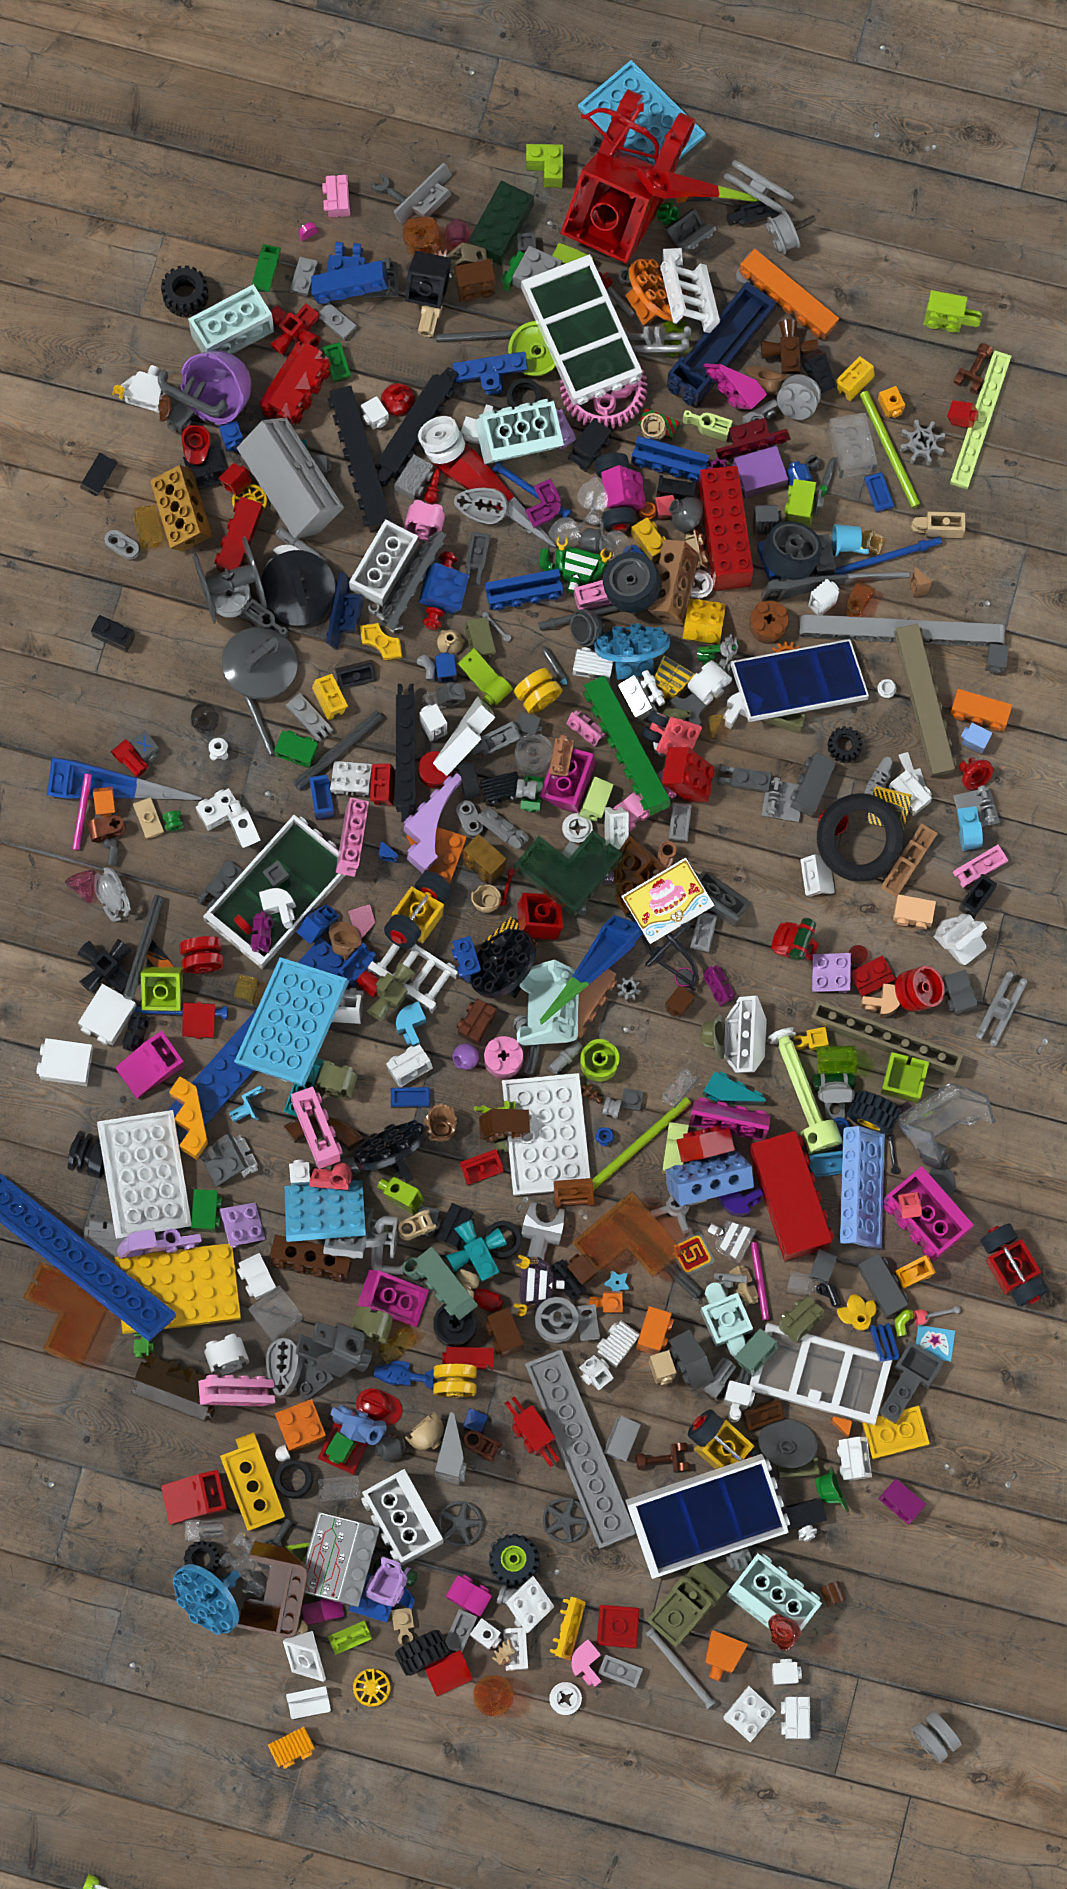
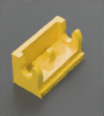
[835,356,875,401]
[312,674,348,720]

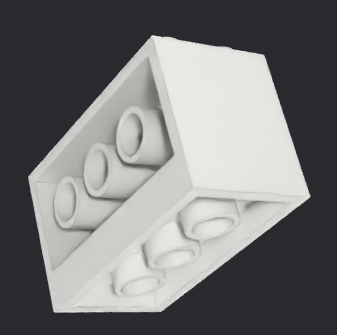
[361,1469,443,1566]

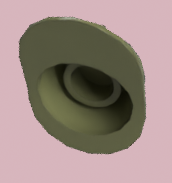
[700,1015,725,1060]

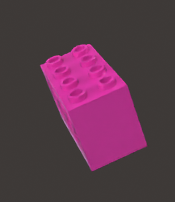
[883,1166,974,1262]

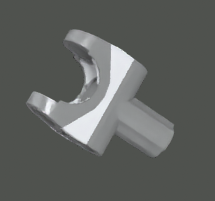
[521,1202,565,1264]

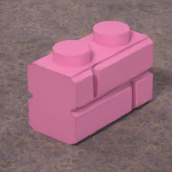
[322,175,350,218]

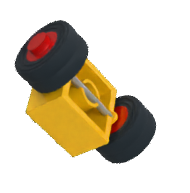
[384,871,451,949]
[687,1409,766,1487]

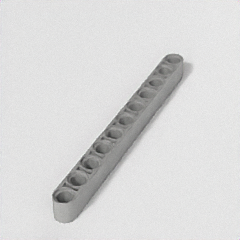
[799,615,1005,647]

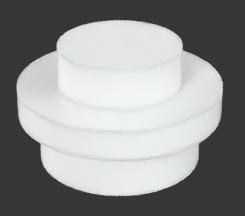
[877,679,896,698]

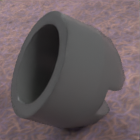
[618,268,631,285]
[805,455,820,471]

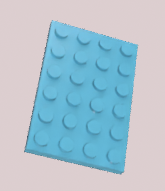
[578,60,706,165]
[234,957,349,1087]

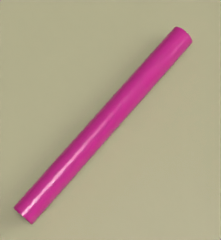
[72,774,92,850]
[750,1242,770,1321]

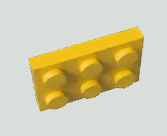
[861,1406,930,1460]

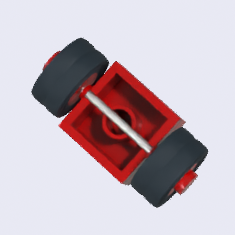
[980,1223,1049,1307]

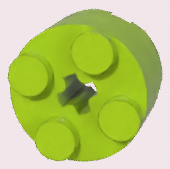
[580,1039,619,1082]

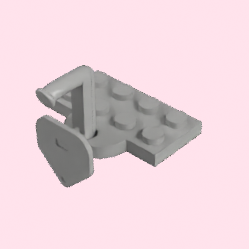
[323,1207,405,1276]

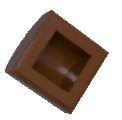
[820,1581,846,1608]

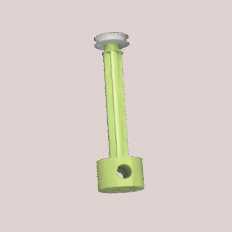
[768,1027,843,1155]

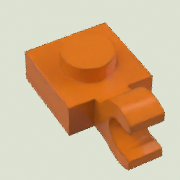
[589,1291,623,1312]

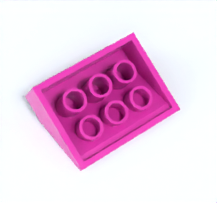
[689,1098,770,1141]

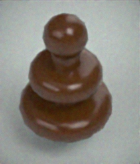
[581,1084,603,1104]

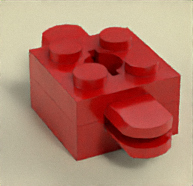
[504,1396,560,1468]

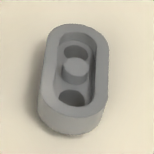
[104,530,139,560]
[456,800,483,838]

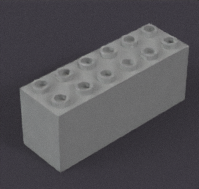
[237,417,344,538]

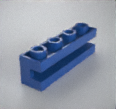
[631,436,710,482]
[485,569,563,611]

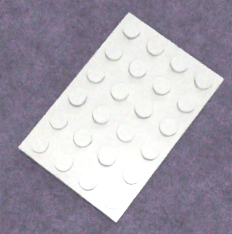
[502,1073,590,1196]
[97,1110,192,1239]

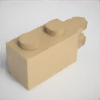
[910,512,965,538]

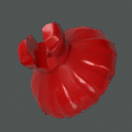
[381,383,416,416]
[959,758,994,791]

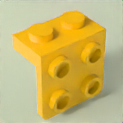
[682,599,726,644]

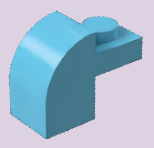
[957,806,983,851]
[396,1001,426,1046]

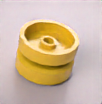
[514,668,562,714]
[433,1364,477,1398]

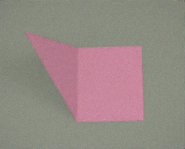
[348,904,376,939]

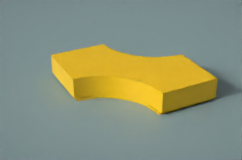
[360,623,402,661]

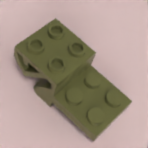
[646,1562,731,1648]

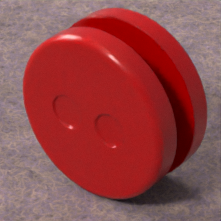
[418,751,453,789]

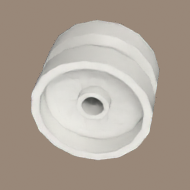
[418,416,466,464]

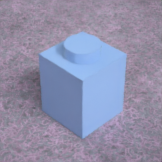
[961,723,992,754]

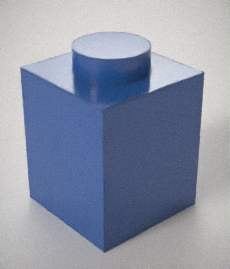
[435,652,457,683]

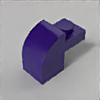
[717,1188,763,1217]

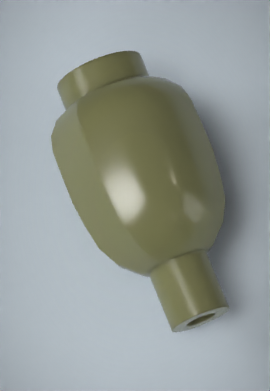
[663,708,691,720]

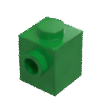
[325,1432,357,1464]

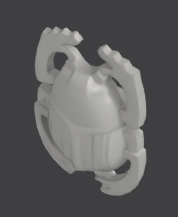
[93,867,131,922]

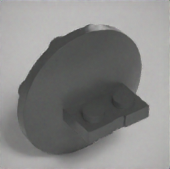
[222,627,298,700]

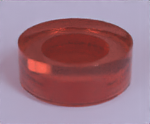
[849,945,868,965]

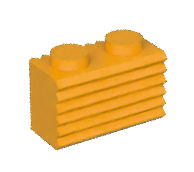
[268,1727,315,1769]

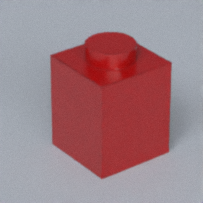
[947,400,979,428]
[219,463,252,497]

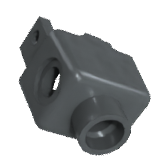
[295,1321,372,1377]

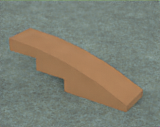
[881,823,938,898]

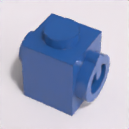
[219,421,243,452]

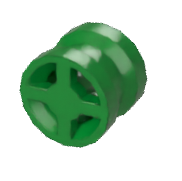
[162,811,184,832]

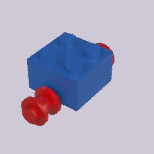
[418,551,469,630]

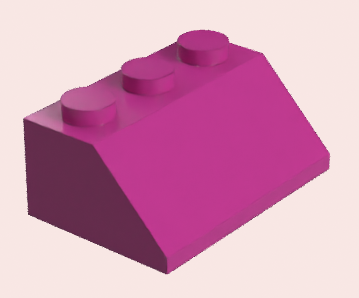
[540,749,597,813]

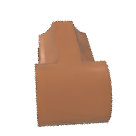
[657,841,676,868]

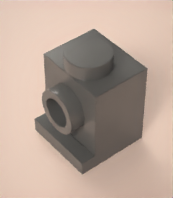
[436,682,465,707]

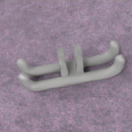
[724,160,794,214]
[617,326,691,353]
[976,971,1027,1047]

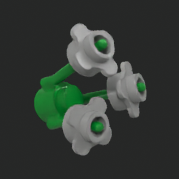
[697,634,739,674]

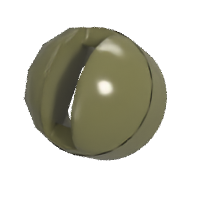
[494,1139,509,1155]

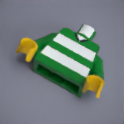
[555,536,613,593]

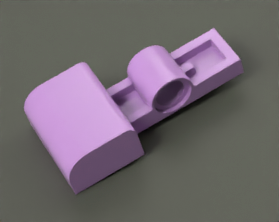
[117,1228,202,1259]

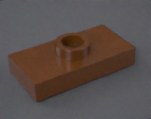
[742,1398,785,1431]

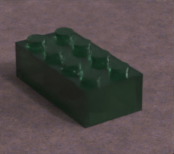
[468,180,534,265]

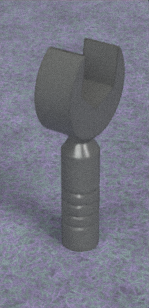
[371,174,406,203]

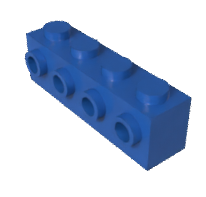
[311,260,388,304]

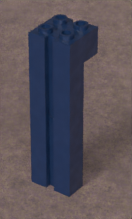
[667,282,777,408]

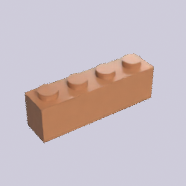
[576,969,618,1040]

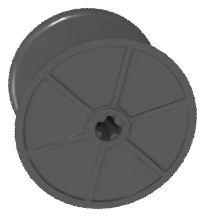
[192,536,267,624]

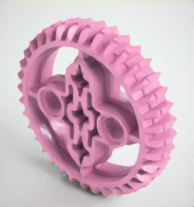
[560,346,647,429]

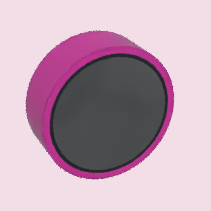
[675,968,693,988]

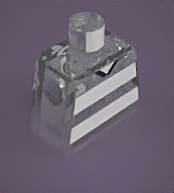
[707,1220,756,1266]

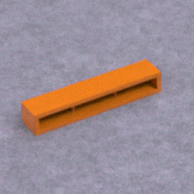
[739,249,839,340]

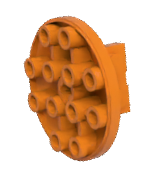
[625,259,688,325]

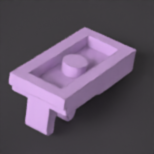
[556,409,577,449]

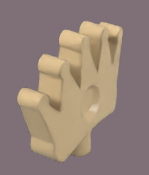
[492,1639,515,1666]

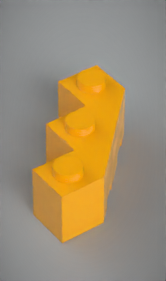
[169,1077,208,1160]

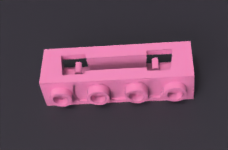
[291,1087,342,1169]

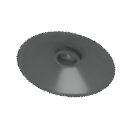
[759,1419,818,1468]

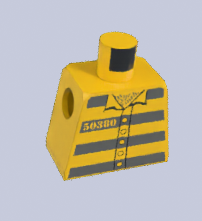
[654,656,695,703]

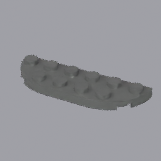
[381,531,446,630]

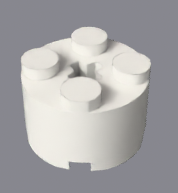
[687,660,732,706]
[204,1334,249,1375]

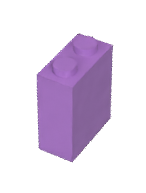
[731,446,788,498]

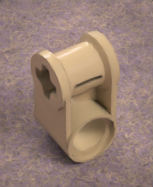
[398,1209,437,1240]

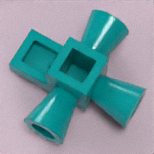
[446,1220,507,1281]

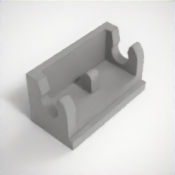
[603,1416,641,1461]

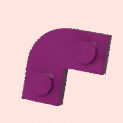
[525,478,561,529]

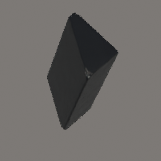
[335,660,377,689]

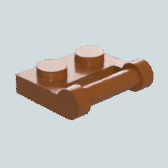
[553,1178,594,1208]

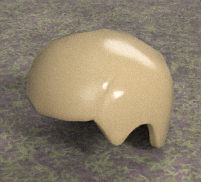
[471,885,502,913]

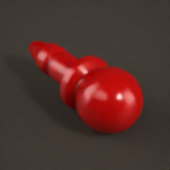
[424,469,440,505]

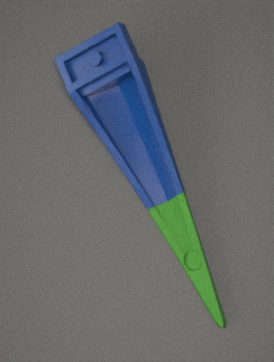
[540,915,644,1025]

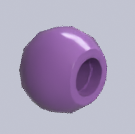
[452,1043,480,1070]

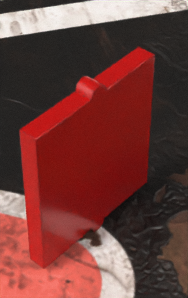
[182,1001,215,1039]

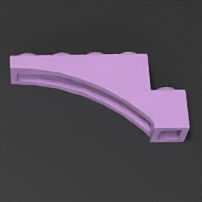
[403,773,462,874]

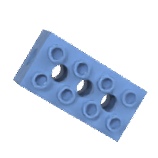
[665,1151,754,1206]

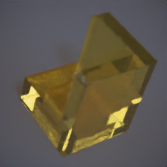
[234,975,259,1005]

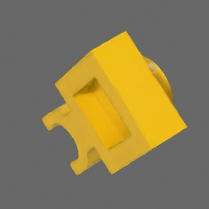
[794,1027,829,1051]

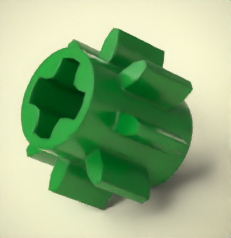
[656,202,679,225]

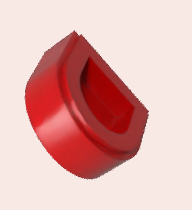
[234,914,252,935]

